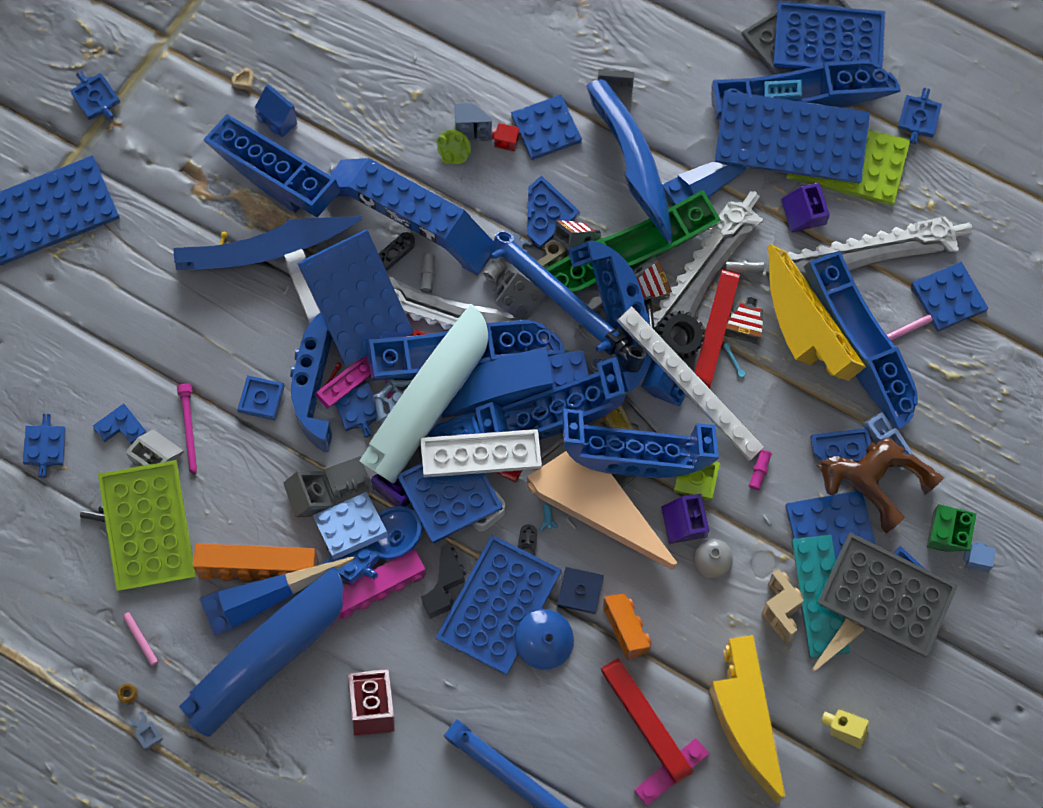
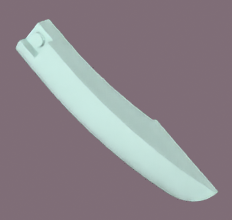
[360,304,488,484]

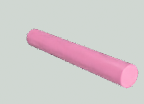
[887,315,933,341]
[122,612,158,666]

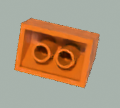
[603,593,652,661]

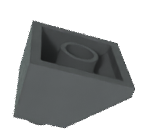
[283,471,337,517]

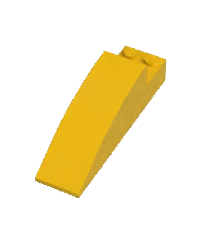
[768,244,866,381]
[709,635,785,804]

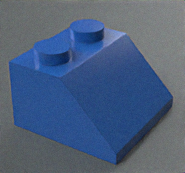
[255,84,298,137]

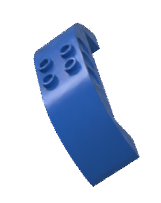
[568,241,651,392]
[290,313,332,452]
[475,357,626,440]
[562,409,719,478]

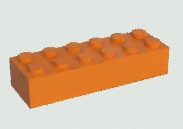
[193,543,318,582]

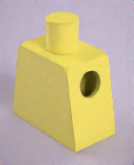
[821,710,869,749]

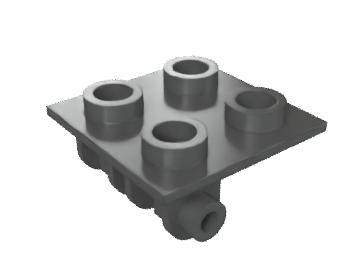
[324,456,374,504]

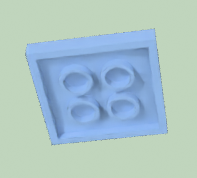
[313,492,388,560]

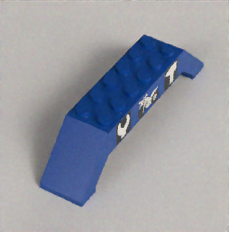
[330,158,494,276]

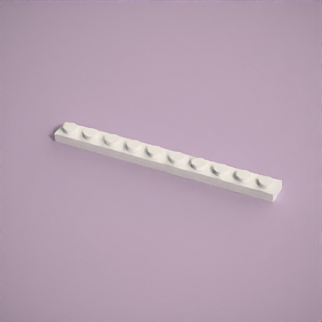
[617,307,764,461]

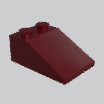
[348,669,395,736]

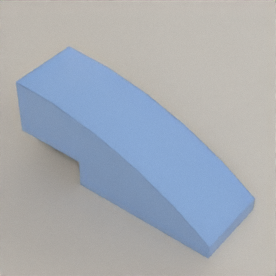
[862,412,914,470]

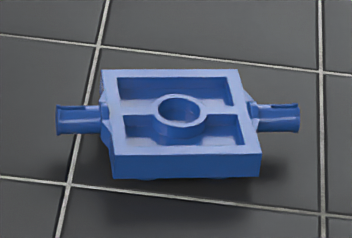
[70,71,120,121]
[897,88,942,144]
[335,383,377,438]
[23,414,66,478]
[323,546,380,585]

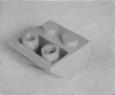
[126,429,184,466]

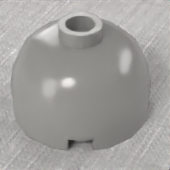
[694,538,733,579]

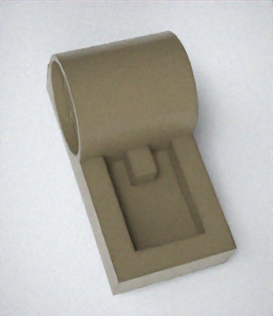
[537,241,567,269]

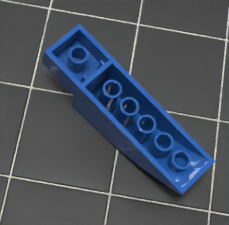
[203,114,341,218]
[441,347,589,418]

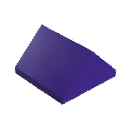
[371,473,410,507]

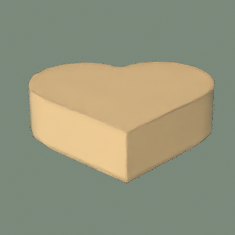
[232,68,254,90]

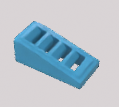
[765,80,802,101]

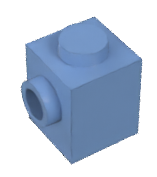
[963,543,996,573]

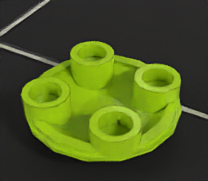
[436,130,471,164]

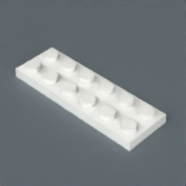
[421,429,542,477]

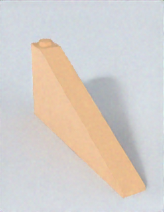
[526,451,677,570]

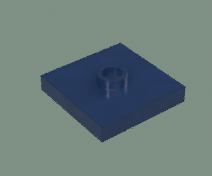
[557,567,604,614]

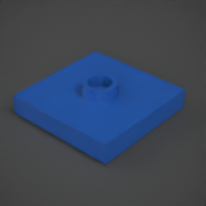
[237,375,285,420]

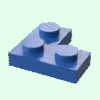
[93,403,147,445]

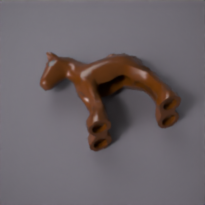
[817,438,945,534]

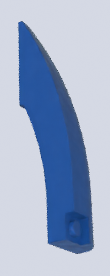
[711,61,901,119]
[586,80,672,244]
[173,216,362,270]
[803,251,918,430]
[367,320,565,381]
[179,567,344,736]

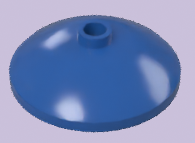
[367,506,423,560]
[515,609,574,670]

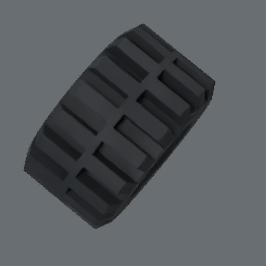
[655,310,705,360]

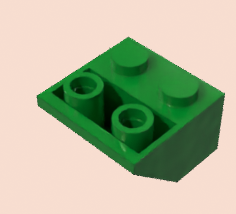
[927,504,977,552]

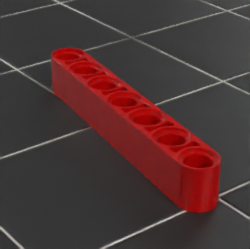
[694,269,740,389]
[600,658,694,784]

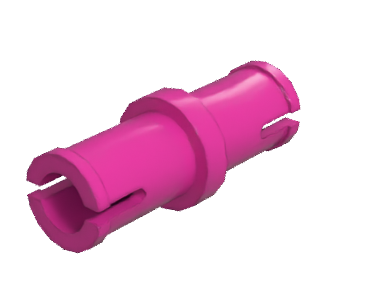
[748,450,772,490]

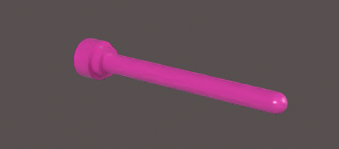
[177,384,197,474]

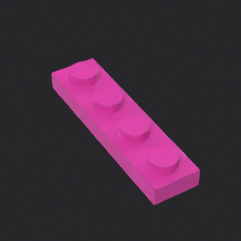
[315,356,371,409]
[634,738,709,807]

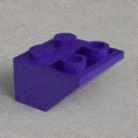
[781,183,830,232]
[661,494,709,544]

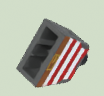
[553,220,601,249]
[633,256,672,300]
[724,297,763,345]

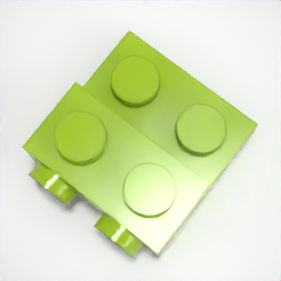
[674,462,720,501]

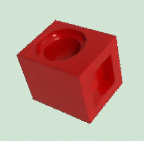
[491,123,520,152]

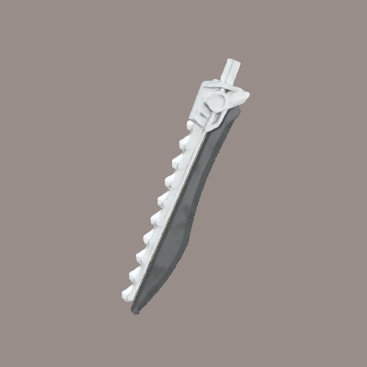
[653,191,763,339]
[766,217,973,279]
[389,276,519,330]

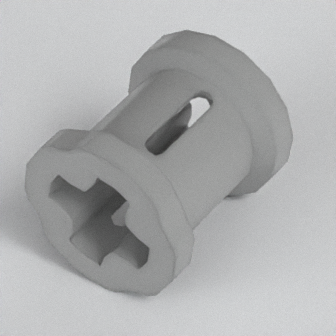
[483,258,507,283]

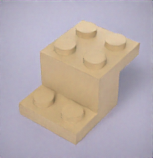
[761,569,804,644]

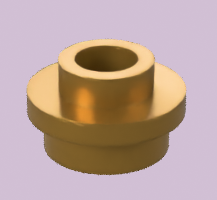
[117,683,138,704]

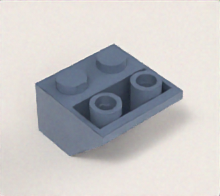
[454,103,492,141]

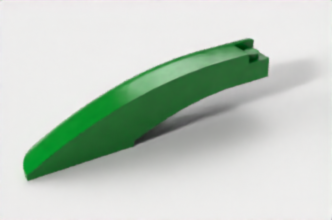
[546,190,721,292]

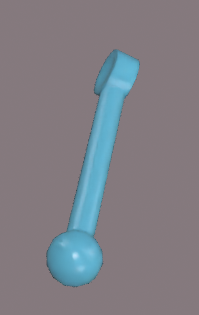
[723,343,745,378]

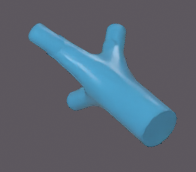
[540,504,558,531]

